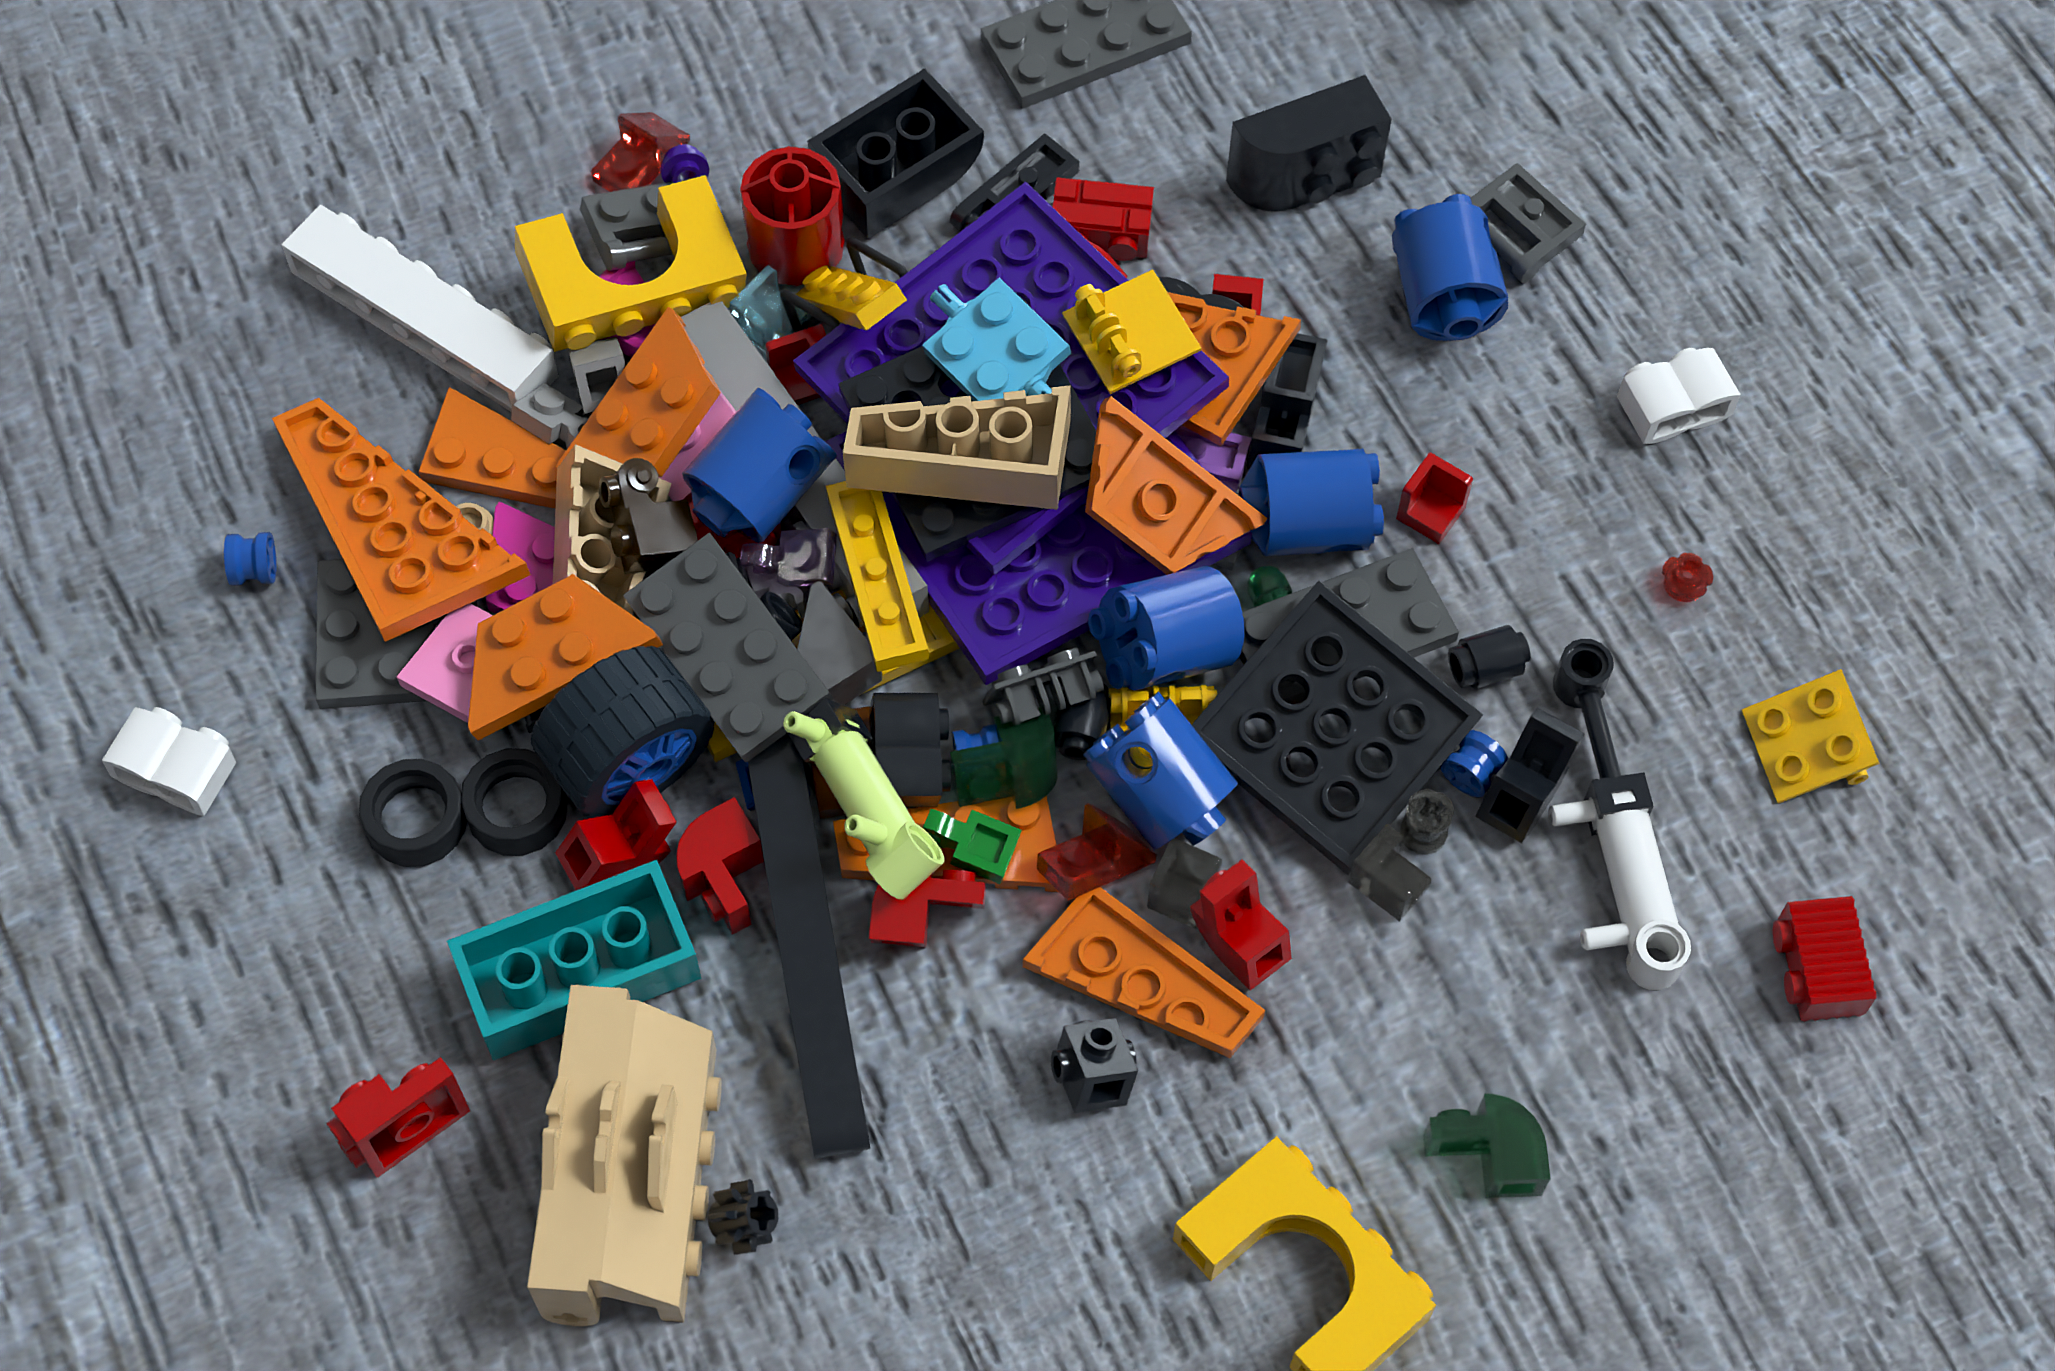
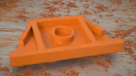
[555,307,721,477]
[1085,396,1268,575]
[468,574,663,741]

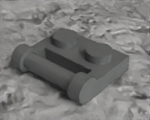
[1471,163,1586,283]
[580,182,674,271]

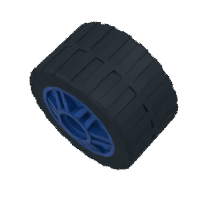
[531,646,715,818]

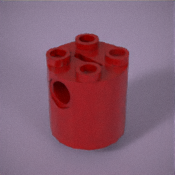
[740,146,845,286]

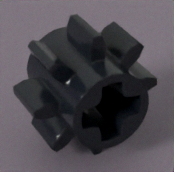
[707,1180,779,1255]

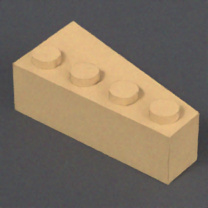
[843,385,1071,510]
[553,444,672,615]

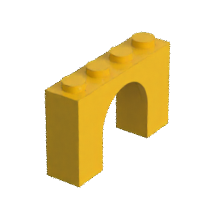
[515,175,747,352]
[1172,1136,1436,1371]

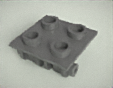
[982,648,1104,726]

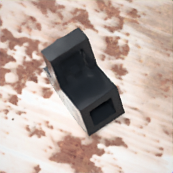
[1475,708,1585,843]

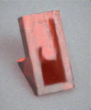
[591,112,690,192]
[1037,803,1157,901]

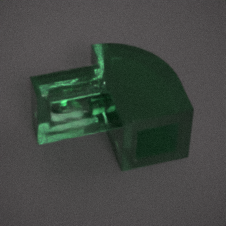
[950,708,1058,809]
[1423,1093,1551,1198]

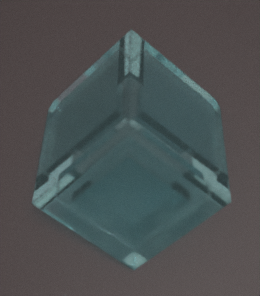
[730,265,807,353]

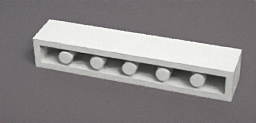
[281,204,559,412]

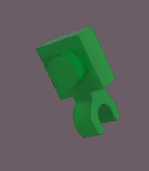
[923,809,1022,884]

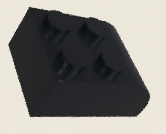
[807,68,984,239]
[1226,75,1392,212]

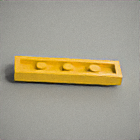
[796,266,907,331]
[826,481,929,672]

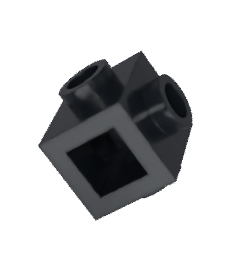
[1051,1018,1138,1113]

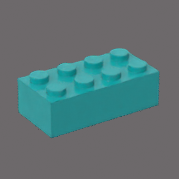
[447,860,702,1061]

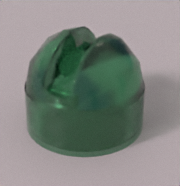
[1247,565,1292,607]

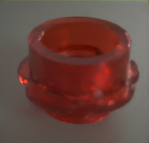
[1662,553,1713,602]

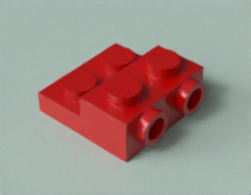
[326,1057,470,1178]

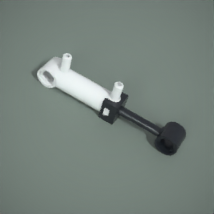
[1548,639,1691,990]

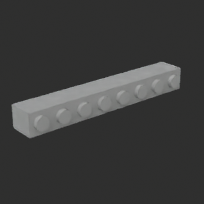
[681,301,929,628]

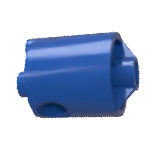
[1391,194,1508,341]
[682,388,837,543]
[1238,449,1384,556]
[1088,565,1244,691]
[1083,692,1238,850]

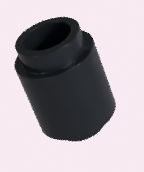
[1448,625,1531,689]
[1051,683,1111,761]

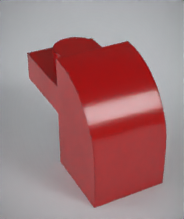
[555,779,677,890]
[677,797,764,935]
[1190,859,1292,991]
[869,870,986,948]

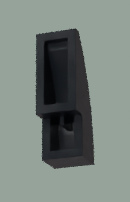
[1247,333,1328,469]

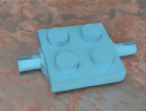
[922,277,1071,401]

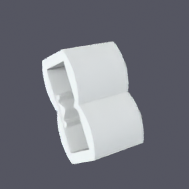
[1617,348,1741,444]
[102,707,236,816]

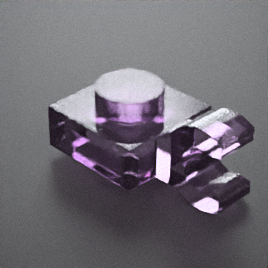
[740,528,837,587]

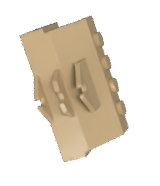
[527,985,722,1326]

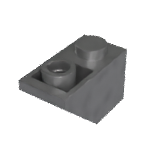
[797,580,882,705]

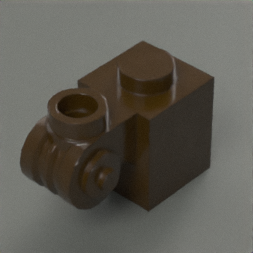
[599,458,698,574]

